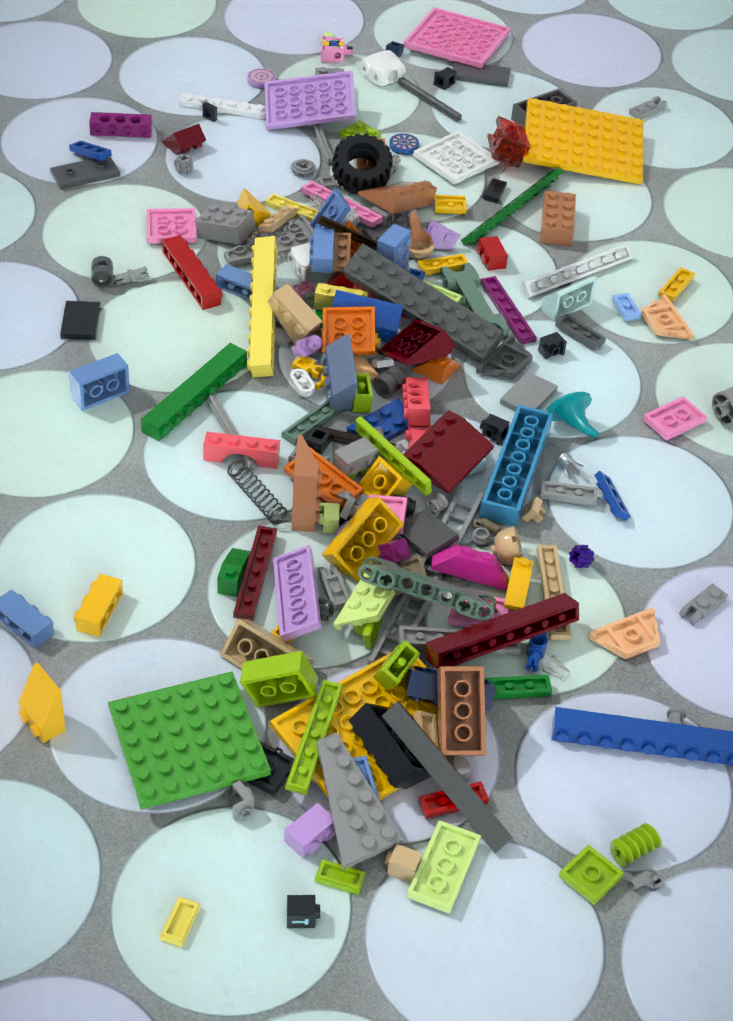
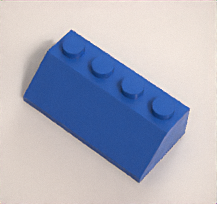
[332,290,403,343]

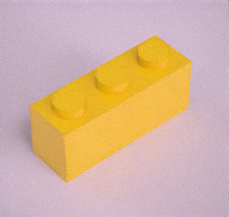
[74,573,123,637]

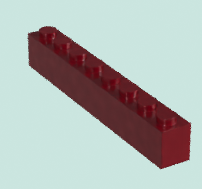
[426,593,579,669]

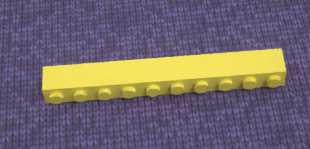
[247,236,278,378]

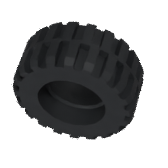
[332,133,393,194]

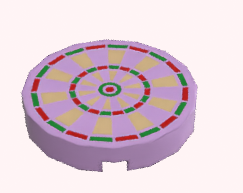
[247,68,276,89]

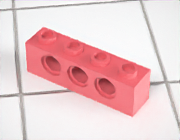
[402,377,430,426]

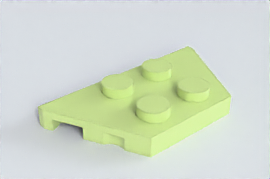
[333,573,395,630]

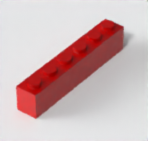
[162,235,223,310]

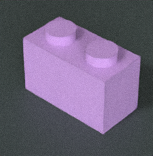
[284,803,335,858]

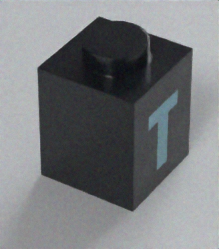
[287,895,320,928]

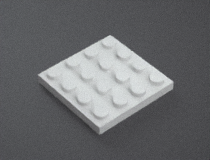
[413,131,499,185]

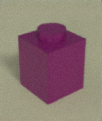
[378,538,411,563]

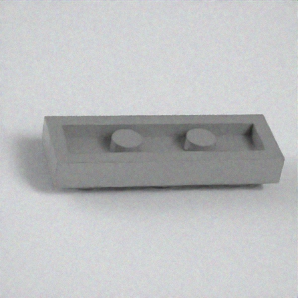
[540,480,598,506]

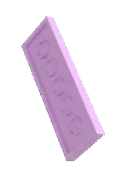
[273,545,322,642]

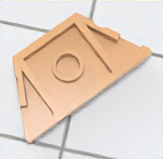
[641,294,694,340]
[587,607,660,659]

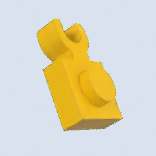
[292,355,323,379]

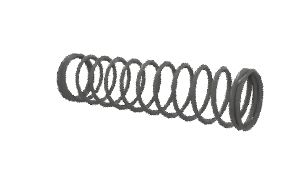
[227,459,288,524]

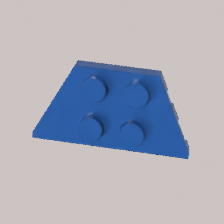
[346,398,408,441]

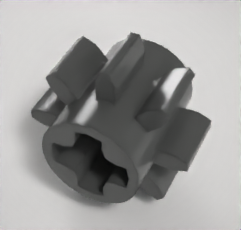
[318,597,334,621]

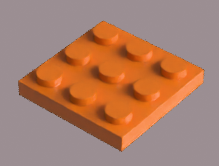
[322,306,375,355]

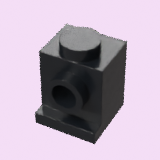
[433,67,457,90]
[538,332,567,359]
[480,414,510,445]
[305,426,331,455]

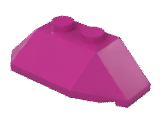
[431,544,508,591]

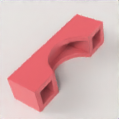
[203,432,280,469]

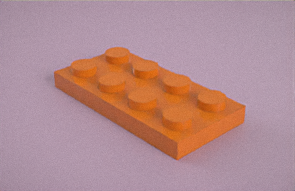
[283,447,364,512]

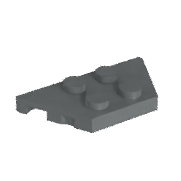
[476,334,533,379]

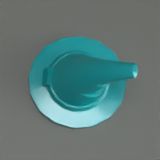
[546,392,600,438]

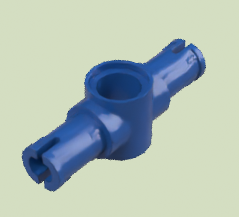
[525,632,548,673]

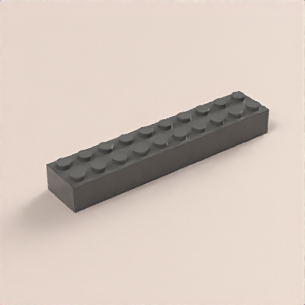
[343,244,504,363]

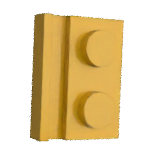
[434,195,467,215]

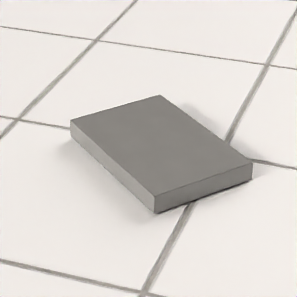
[500,371,558,411]

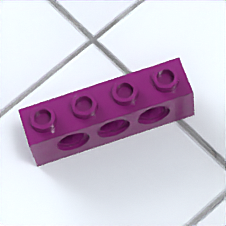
[89,112,152,138]

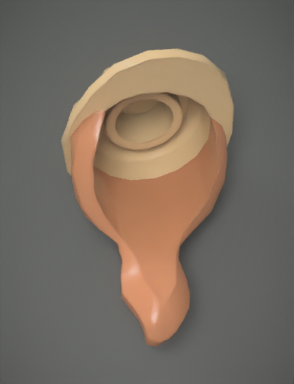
[409,212,435,260]

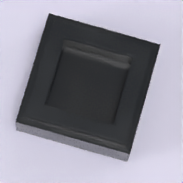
[202,102,217,122]

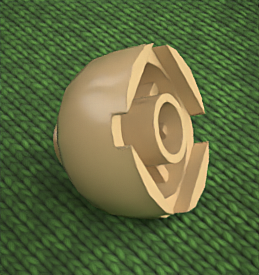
[491,526,524,566]

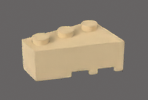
[268,283,322,345]

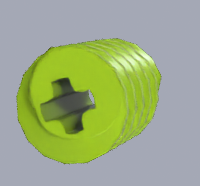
[610,823,662,867]

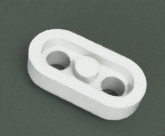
[290,369,315,397]

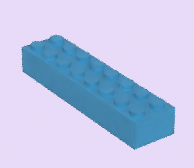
[479,404,553,527]

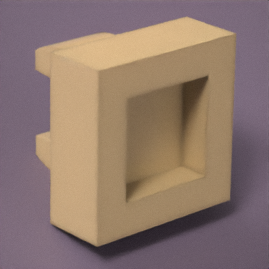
[521,497,546,523]

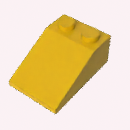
[18,662,66,743]

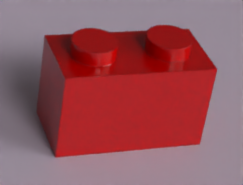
[476,236,508,271]

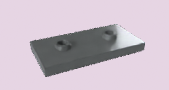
[50,157,120,189]

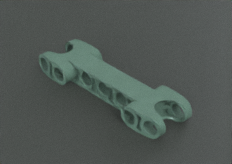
[440,263,509,340]
[358,557,497,621]

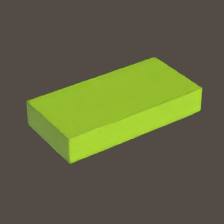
[315,859,366,895]

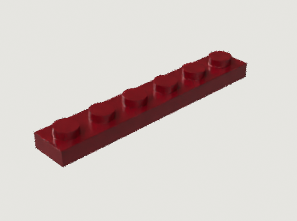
[233,525,277,621]

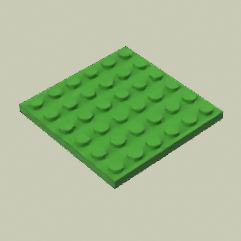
[108,671,271,810]

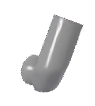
[628,871,664,890]

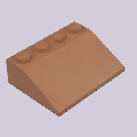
[358,180,437,214]
[292,435,322,532]

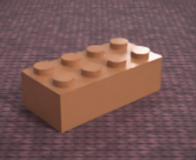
[539,191,576,247]
[437,666,486,756]

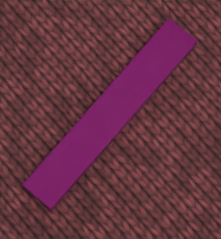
[480,276,537,344]

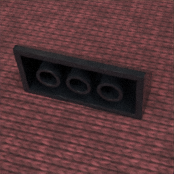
[349,703,431,789]

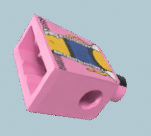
[321,36,353,63]

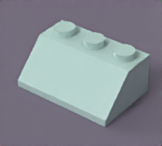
[541,276,596,321]

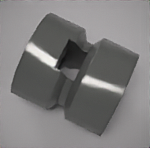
[91,256,114,288]
[373,366,406,398]

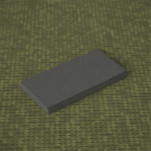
[453,61,511,87]

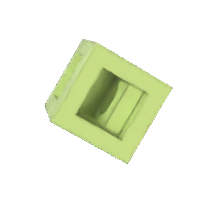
[319,503,340,533]

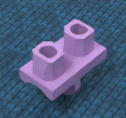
[291,333,322,358]

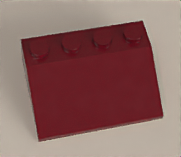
[377,319,456,366]
[403,410,494,494]

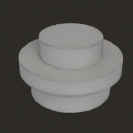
[471,527,491,545]

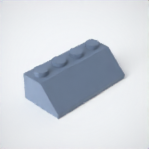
[321,334,358,410]

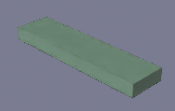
[281,401,344,446]

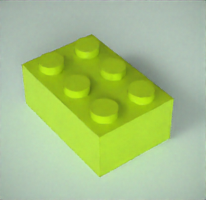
[240,651,318,708]

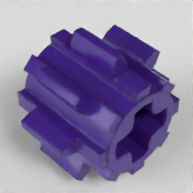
[569,545,595,568]

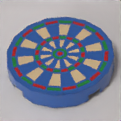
[389,133,419,155]

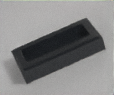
[483,178,507,203]

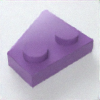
[425,219,460,250]

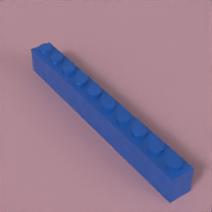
[551,707,733,766]

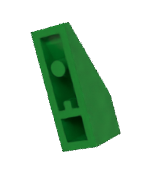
[217,548,251,597]

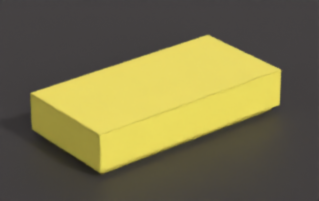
[160,897,201,947]

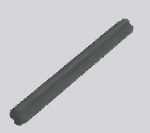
[398,77,462,122]

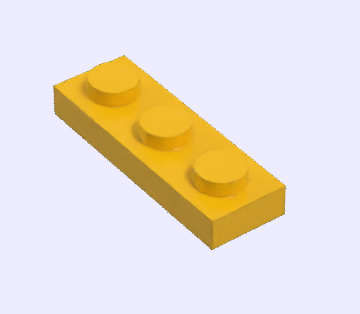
[417,254,469,275]
[658,267,695,303]

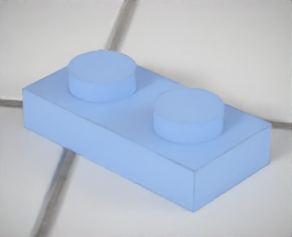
[612,293,641,321]

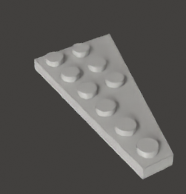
[224,215,314,266]
[316,733,403,870]

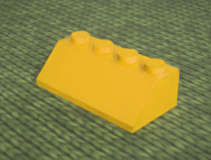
[322,497,404,581]

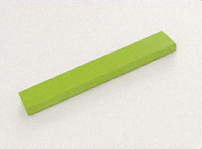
[356,416,432,496]
[285,679,343,795]

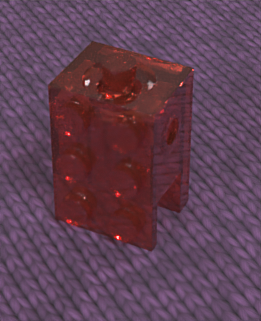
[487,116,530,168]

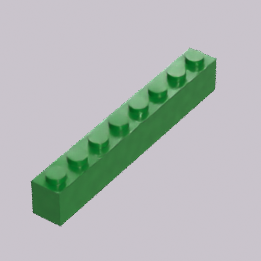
[141,343,248,441]

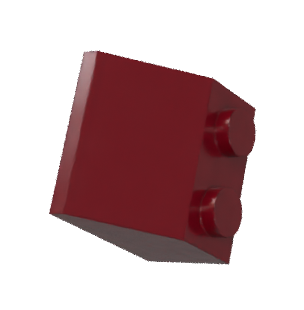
[162,124,207,154]

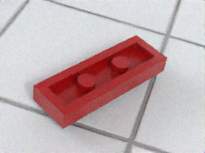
[418,782,489,819]

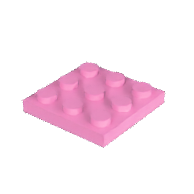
[147,208,197,244]

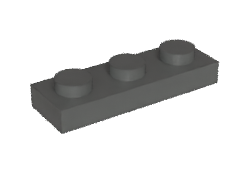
[555,314,606,350]

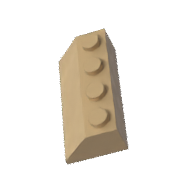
[220,619,314,669]

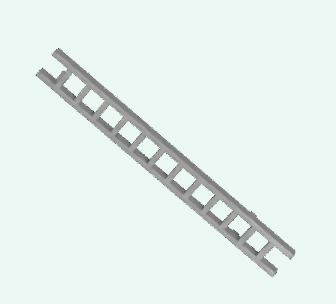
[368,485,485,665]

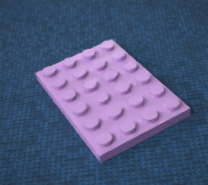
[265,71,356,130]

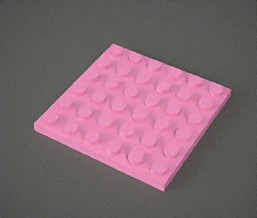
[403,7,511,69]

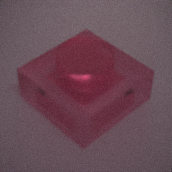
[293,280,315,296]

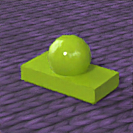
[353,617,383,650]

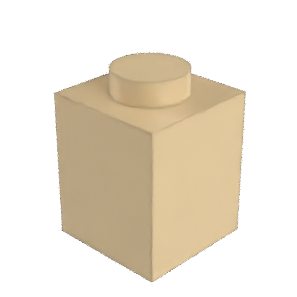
[385,844,422,883]

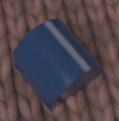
[386,41,405,57]

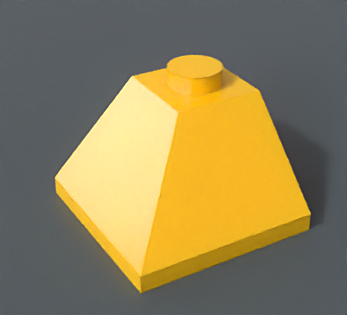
[358,456,413,497]

